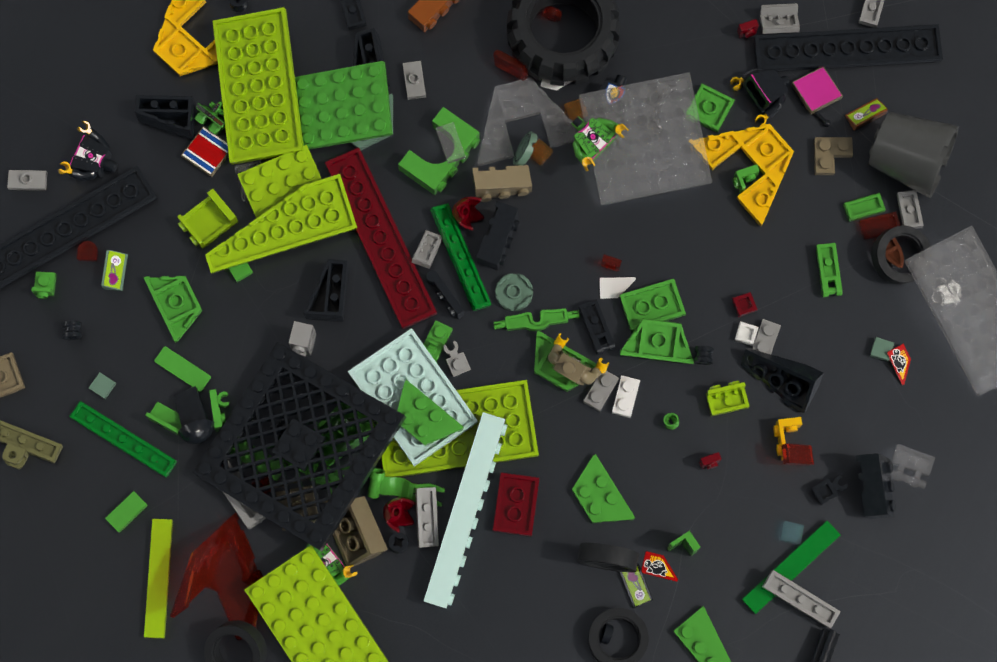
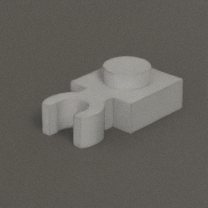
[443,341,471,377]

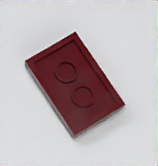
[493,473,539,537]

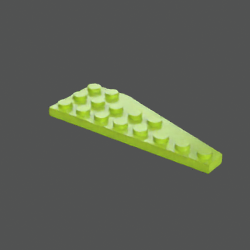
[205,174,357,274]

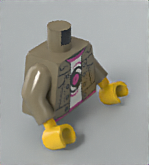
[548,333,609,386]

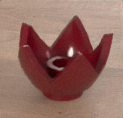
[452,197,485,230]
[383,497,416,533]

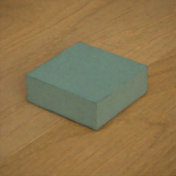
[870,337,894,362]
[89,372,116,400]

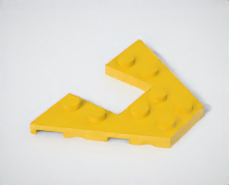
[153,0,218,76]
[688,124,794,227]

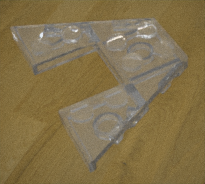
[477,78,578,166]

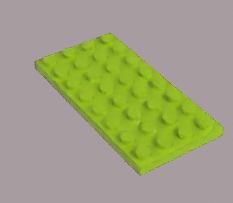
[213,7,304,165]
[382,380,539,477]
[245,545,389,662]

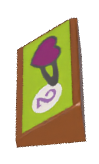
[845,98,888,131]

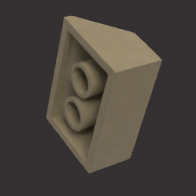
[333,496,388,568]

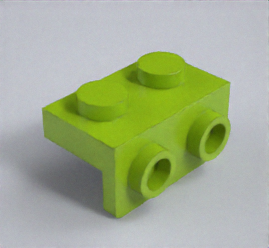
[706,381,750,416]

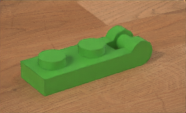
[816,243,843,297]

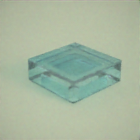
[780,521,804,545]

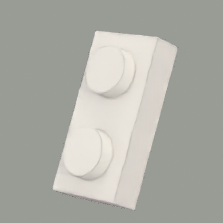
[612,376,640,418]

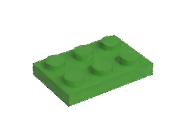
[619,279,686,332]

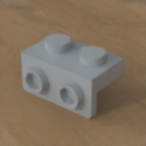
[760,3,800,34]

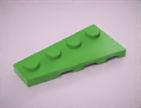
[673,606,731,662]

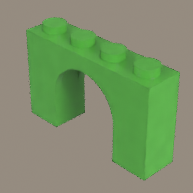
[398,107,480,195]

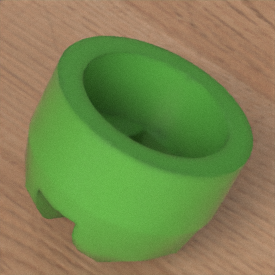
[664,413,679,430]

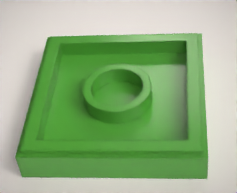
[685,84,735,133]

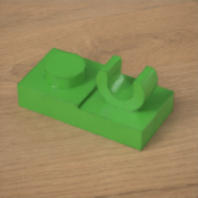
[423,321,453,363]
[209,389,230,432]

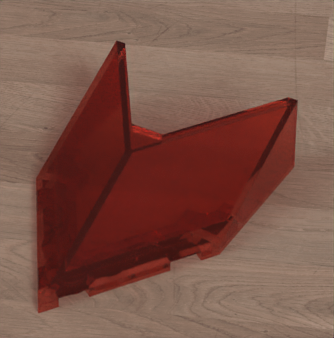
[170,512,263,640]

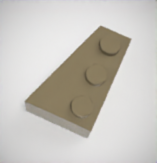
[472,165,532,202]

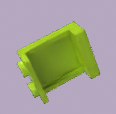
[177,189,238,249]

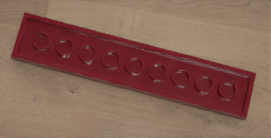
[325,148,437,330]

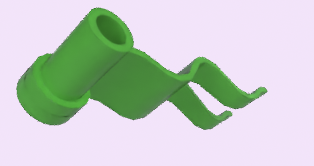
[367,468,445,507]

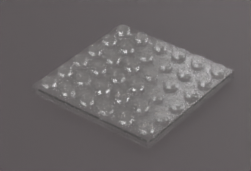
[579,72,712,206]

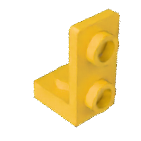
[773,417,802,461]

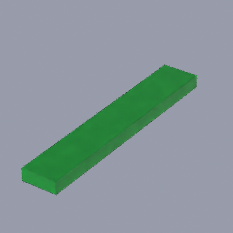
[430,203,492,311]
[69,401,177,478]
[742,521,841,614]

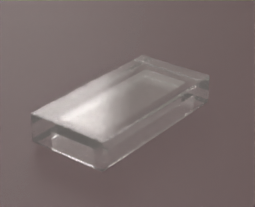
[436,122,466,164]

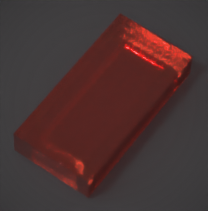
[493,49,528,81]
[859,212,900,240]
[781,444,814,466]

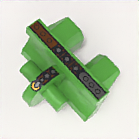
[194,101,225,135]

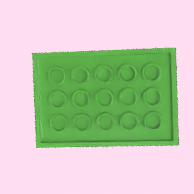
[295,61,393,150]

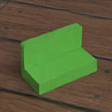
[145,401,182,436]
[667,531,700,556]

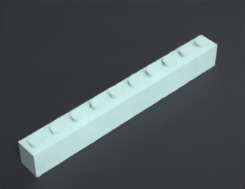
[424,412,508,609]

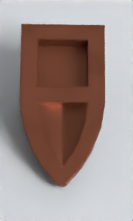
[873,238,904,268]

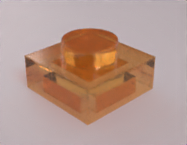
[530,138,554,166]

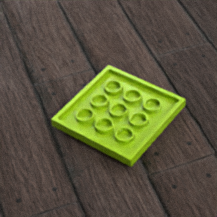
[237,145,322,218]

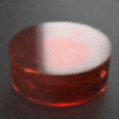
[543,6,562,22]

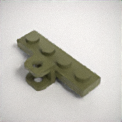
[0,420,63,470]

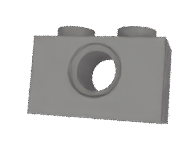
[289,321,316,357]

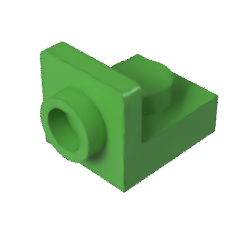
[732,164,760,193]
[31,272,57,299]

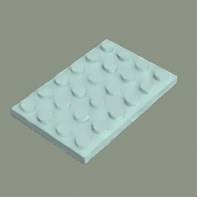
[348,328,478,467]

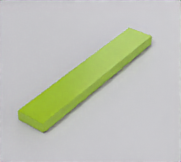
[144,519,173,638]

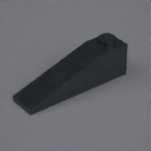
[741,348,823,413]

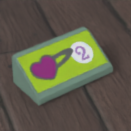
[101,250,128,291]

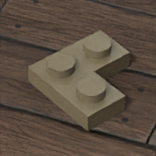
[814,137,853,175]

